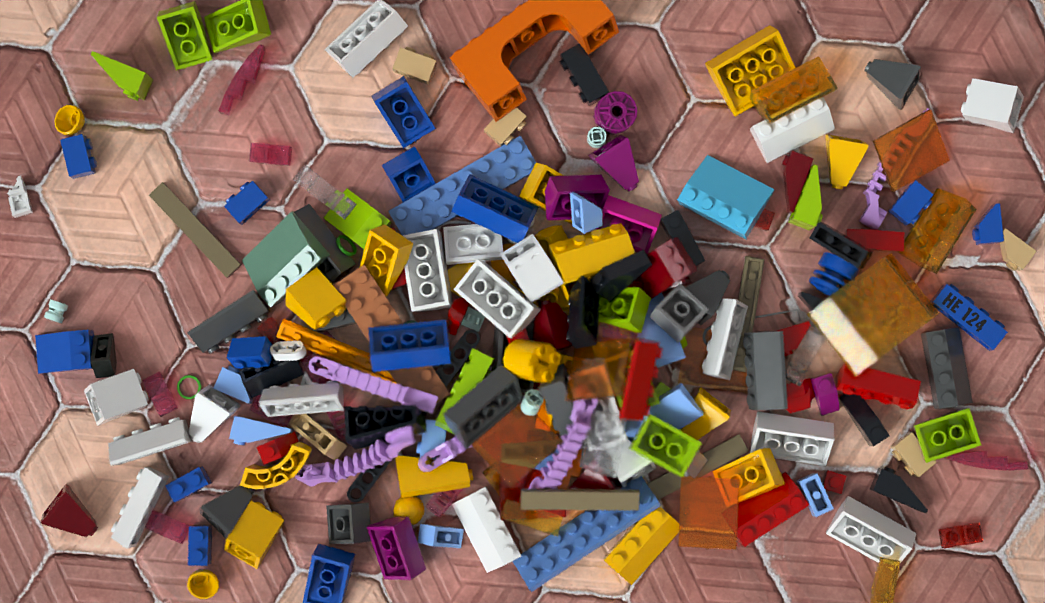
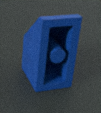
[972,203,1004,245]

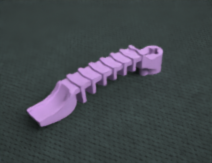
[859,108,931,230]
[309,357,438,414]
[528,385,598,489]
[418,396,526,472]
[295,426,415,486]

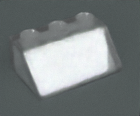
[579,410,627,477]

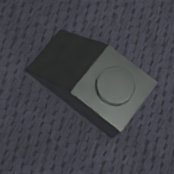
[90,333,117,378]

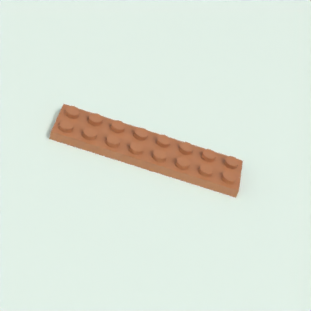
[333,265,450,412]

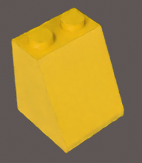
[286,267,346,330]
[224,501,284,569]

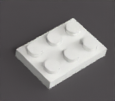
[443,224,503,265]

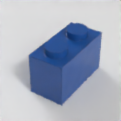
[60,134,97,179]
[888,180,934,226]
[224,181,270,225]
[227,336,273,369]
[165,466,212,503]
[188,525,212,566]

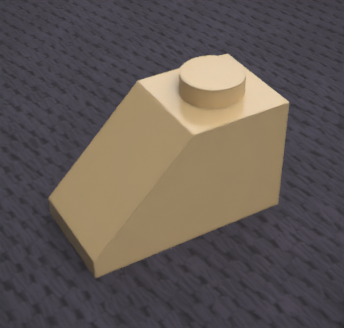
[1000,228,1036,271]

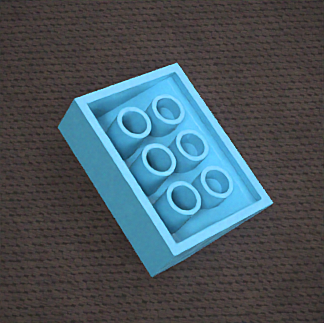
[677,155,774,240]

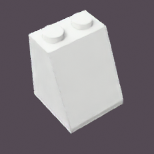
[961,78,1024,133]
[84,369,149,426]

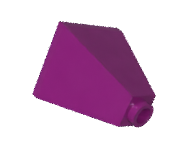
[588,135,639,192]

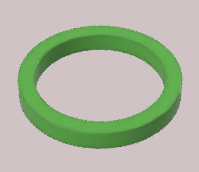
[336,235,357,256]
[177,375,201,399]

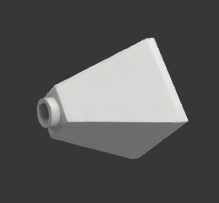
[188,384,241,443]
[608,440,656,487]

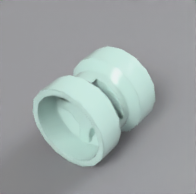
[587,127,607,148]
[44,299,69,323]
[521,389,544,416]

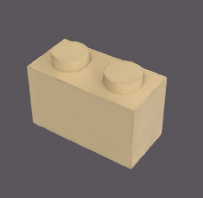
[392,47,437,85]
[484,107,527,147]
[890,432,937,477]

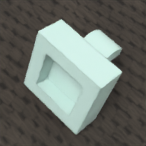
[461,307,485,332]

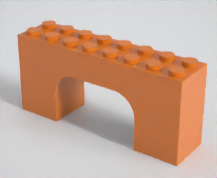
[450,0,619,122]

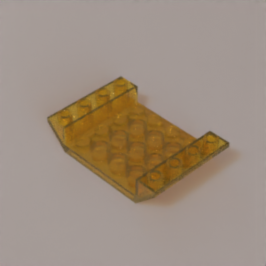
[807,253,939,376]

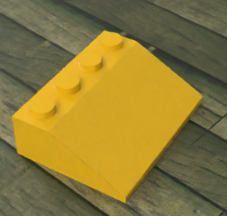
[705,25,800,116]

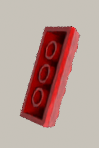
[619,337,663,421]
[835,362,921,409]
[721,472,809,547]

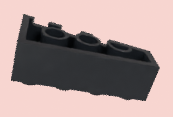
[344,405,426,450]

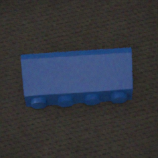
[451,174,538,243]
[368,320,451,372]

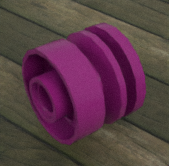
[593,91,637,135]

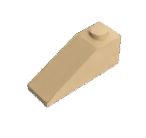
[288,414,347,460]

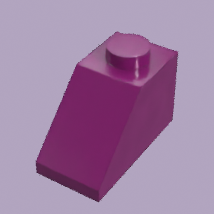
[811,373,840,416]

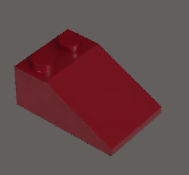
[637,237,697,299]

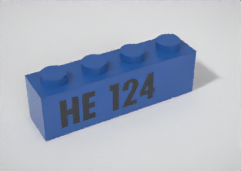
[929,284,1008,351]

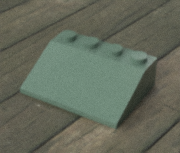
[242,211,330,307]

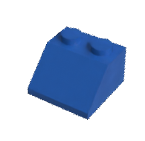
[382,146,436,202]

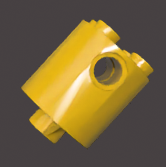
[503,339,561,383]

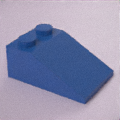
[372,76,436,148]
[35,330,94,374]
[303,543,355,603]

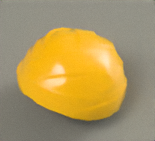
[54,105,85,135]
[393,496,424,526]
[187,569,219,599]

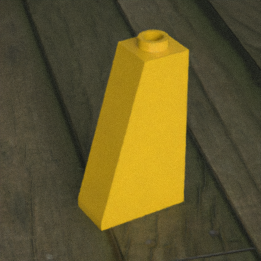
[395,455,473,498]

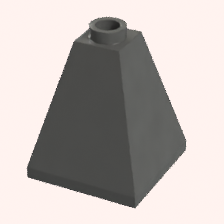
[864,59,921,110]
[686,270,730,325]
[200,486,254,538]

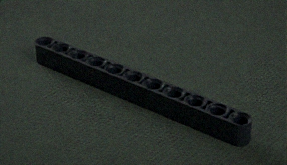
[347,329,480,502]

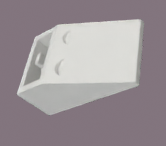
[500,234,564,303]

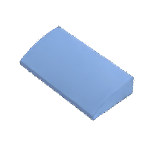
[635,293,686,368]
[622,383,704,442]

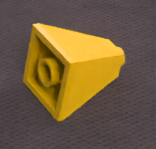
[825,134,868,189]
[681,387,731,440]

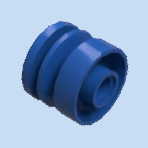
[809,252,860,300]

